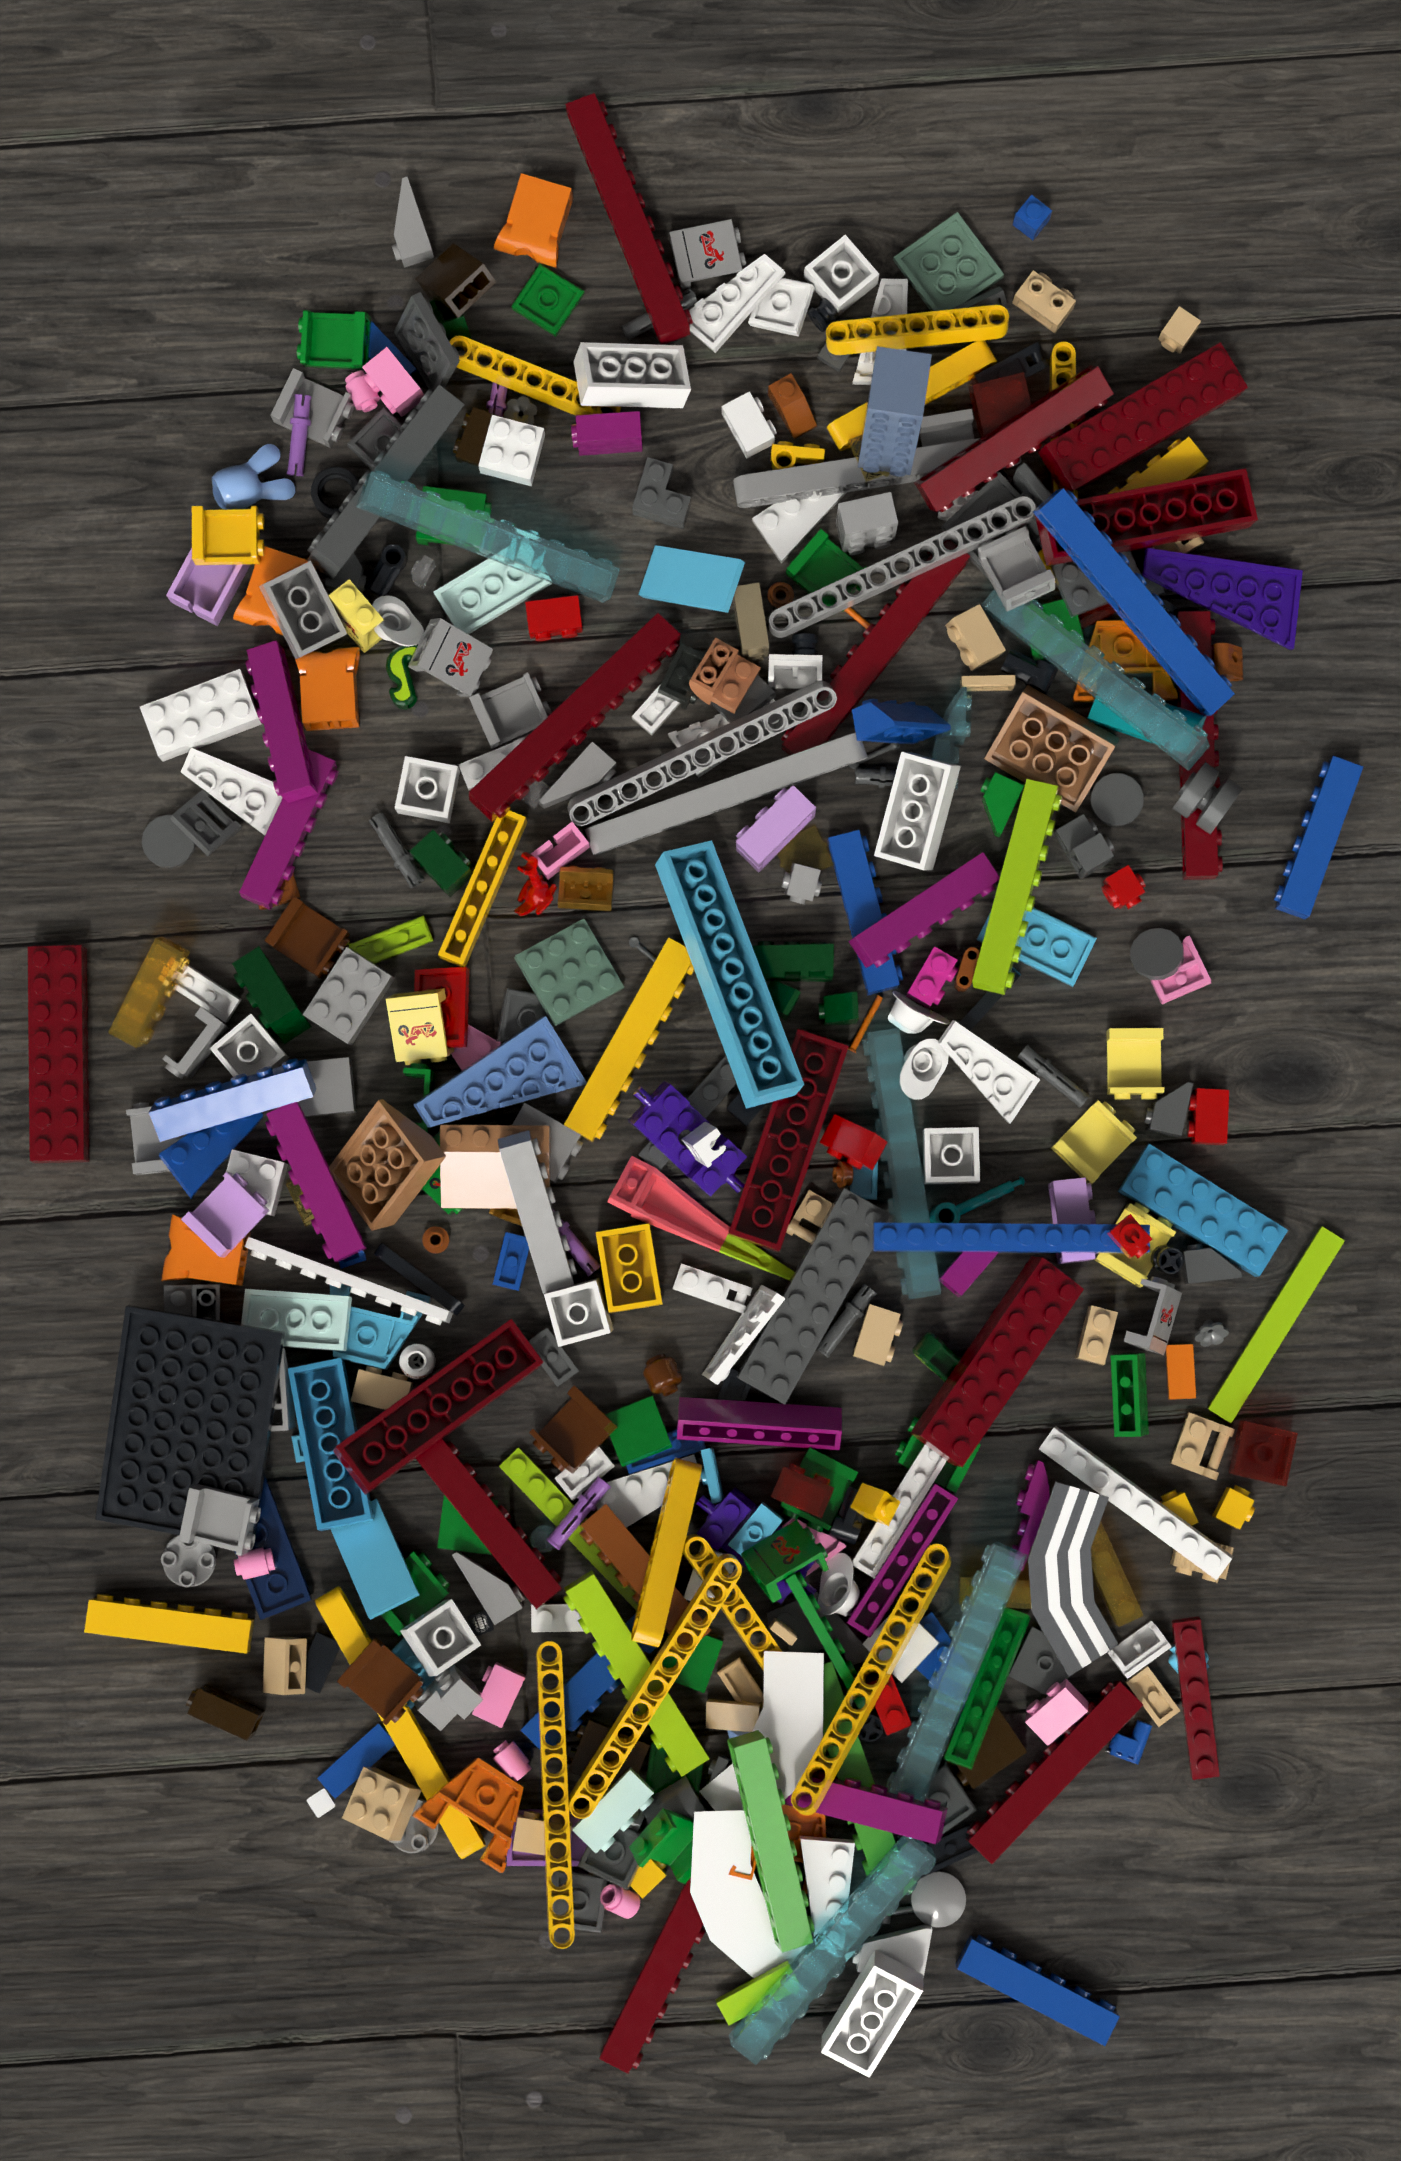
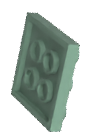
[893,212,1004,311]
[514,919,624,1027]

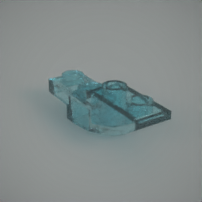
[932,687,972,790]

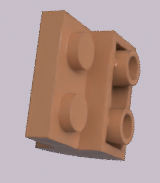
[689,637,761,714]

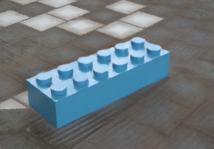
[1118,1144,1288,1277]
[288,1358,374,1531]

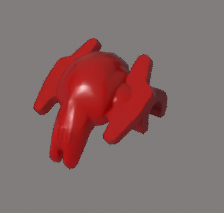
[514,852,557,916]

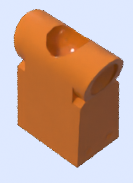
[494,173,573,268]
[233,546,316,635]
[295,647,360,731]
[161,1214,251,1286]

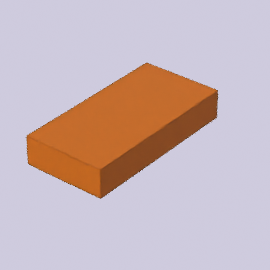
[1165,1344,1196,1400]

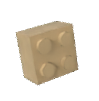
[342,1767,421,1841]

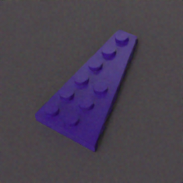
[1142,548,1303,650]

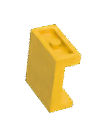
[192,506,264,565]

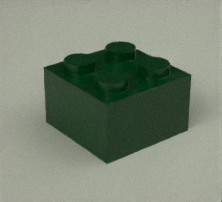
[410,830,473,897]

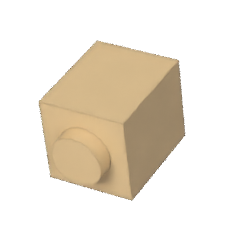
[1158,306,1201,354]

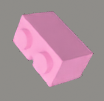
[531,822,590,880]
[472,1662,526,1728]
[1025,1679,1089,1746]

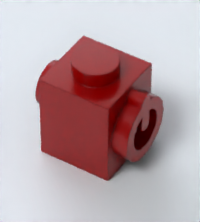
[1101,865,1146,909]
[1107,1214,1153,1259]

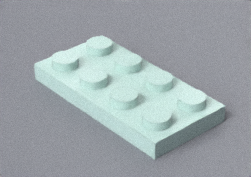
[434,538,552,634]
[241,1289,352,1351]

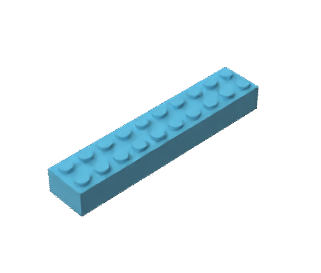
[655,840,804,1109]

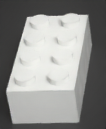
[574,342,691,408]
[140,669,262,762]
[874,752,961,870]
[821,1950,923,2077]

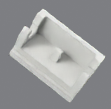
[768,654,823,689]
[682,1122,726,1168]
[1107,1621,1172,1679]

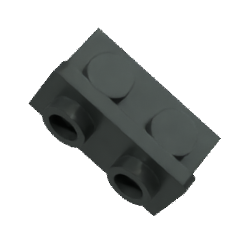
[658,644,705,710]

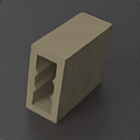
[733,583,769,663]

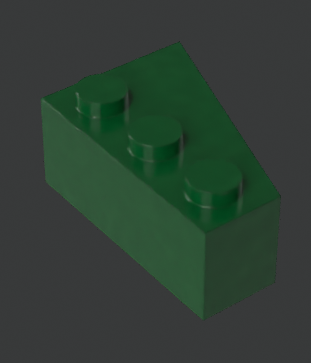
[752,941,834,982]
[232,946,312,1044]

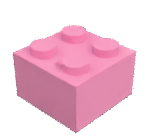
[362,347,424,417]

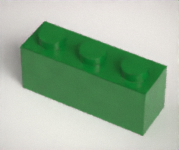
[1111,1353,1149,1437]

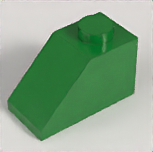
[980,772,1024,838]

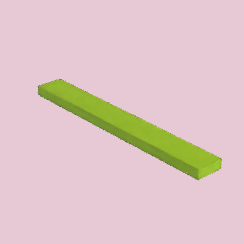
[1207,1226,1345,1423]

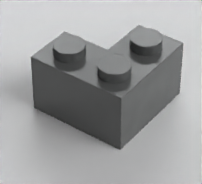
[632,457,691,530]
[1054,814,1115,879]

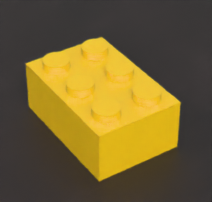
[596,1223,663,1313]

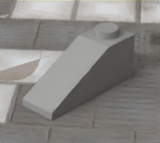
[391,177,434,268]
[539,742,617,809]
[271,1348,296,1431]
[452,1551,525,1625]

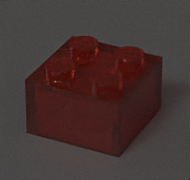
[968,372,1031,438]
[1228,1421,1298,1487]
[770,1463,834,1518]

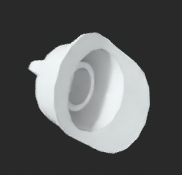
[372,595,424,646]
[888,991,950,1034]
[900,1039,949,1100]
[818,1553,860,1616]

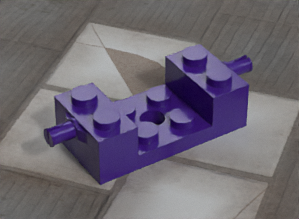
[628,1081,747,1197]
[696,1487,817,1604]

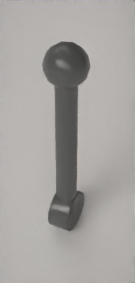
[849,743,900,770]
[629,937,657,962]

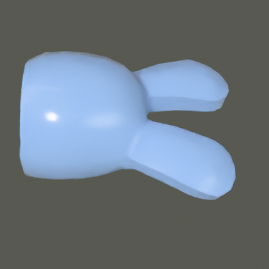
[212,444,295,510]

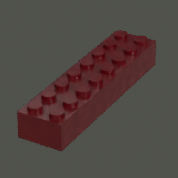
[1038,342,1248,494]
[1035,468,1258,566]
[28,945,89,1163]
[728,1029,849,1252]
[910,1256,1084,1467]
[333,1319,544,1495]

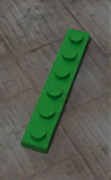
[785,1571,866,1709]
[944,1606,1031,1769]

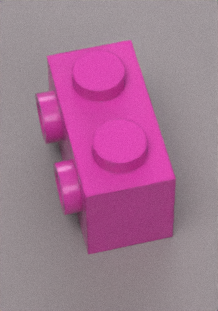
[906,946,959,1009]

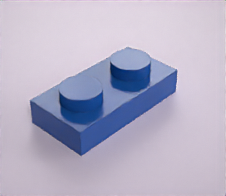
[492,1232,529,1291]

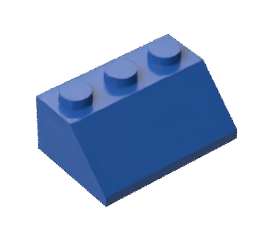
[852,699,951,744]

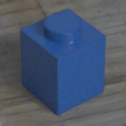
[1013,194,1052,241]

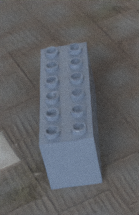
[858,346,932,477]

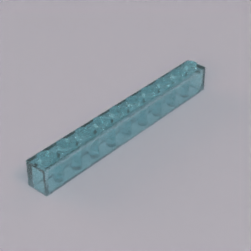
[356,471,620,603]
[982,589,1210,771]
[862,1028,941,1300]
[886,1542,1027,1801]
[729,1836,936,2065]

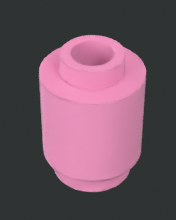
[345,370,380,412]
[234,1547,275,1580]
[492,1740,532,1782]
[600,1884,640,1919]

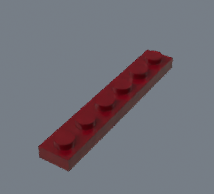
[1172,1616,1220,1780]

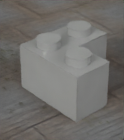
[414,1664,483,1731]

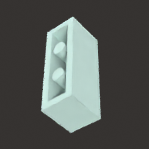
[572,1767,654,1853]

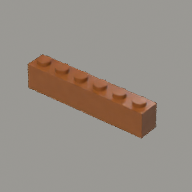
[579,1504,711,1645]

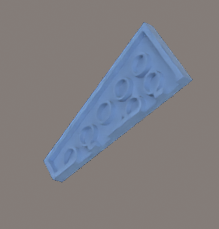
[413,1016,587,1127]

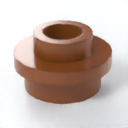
[767,582,794,608]
[832,1161,853,1188]
[422,1227,450,1254]

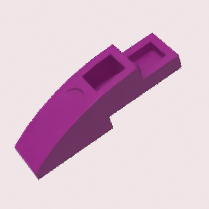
[1008,1460,1050,1571]

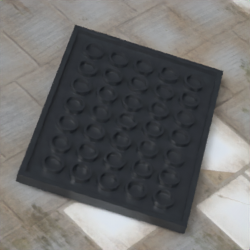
[95,1305,285,1547]

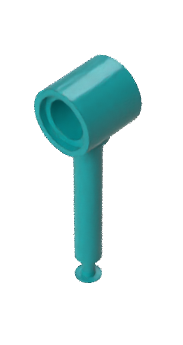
[929,1176,1025,1223]

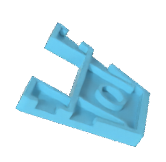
[330,1284,432,1370]

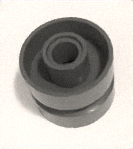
[1172,762,1243,834]

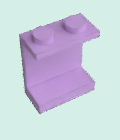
[181,1172,270,1258]

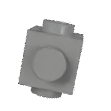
[782,862,822,905]

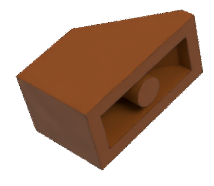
[768,373,817,439]

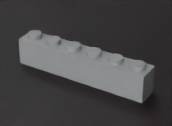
[498,1130,577,1294]

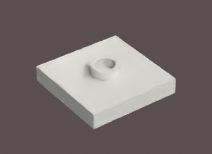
[748,278,815,337]
[862,1609,940,1683]

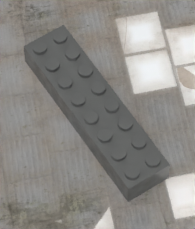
[307,385,465,580]
[737,1188,891,1404]

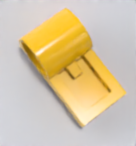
[771,441,825,470]

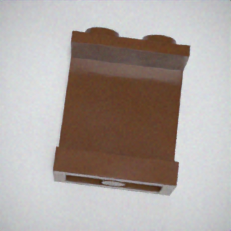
[264,897,351,979]
[529,1385,617,1474]
[337,1637,425,1725]

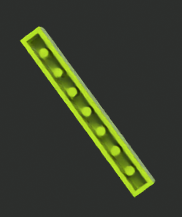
[972,779,1062,995]
[563,1570,709,1777]

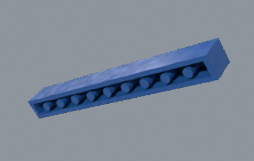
[1033,488,1235,716]
[873,1223,1150,1254]

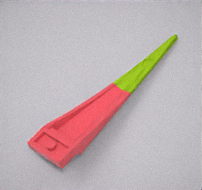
[608,1156,794,1280]

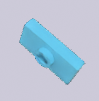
[701,1447,724,1503]
[728,1502,784,1556]

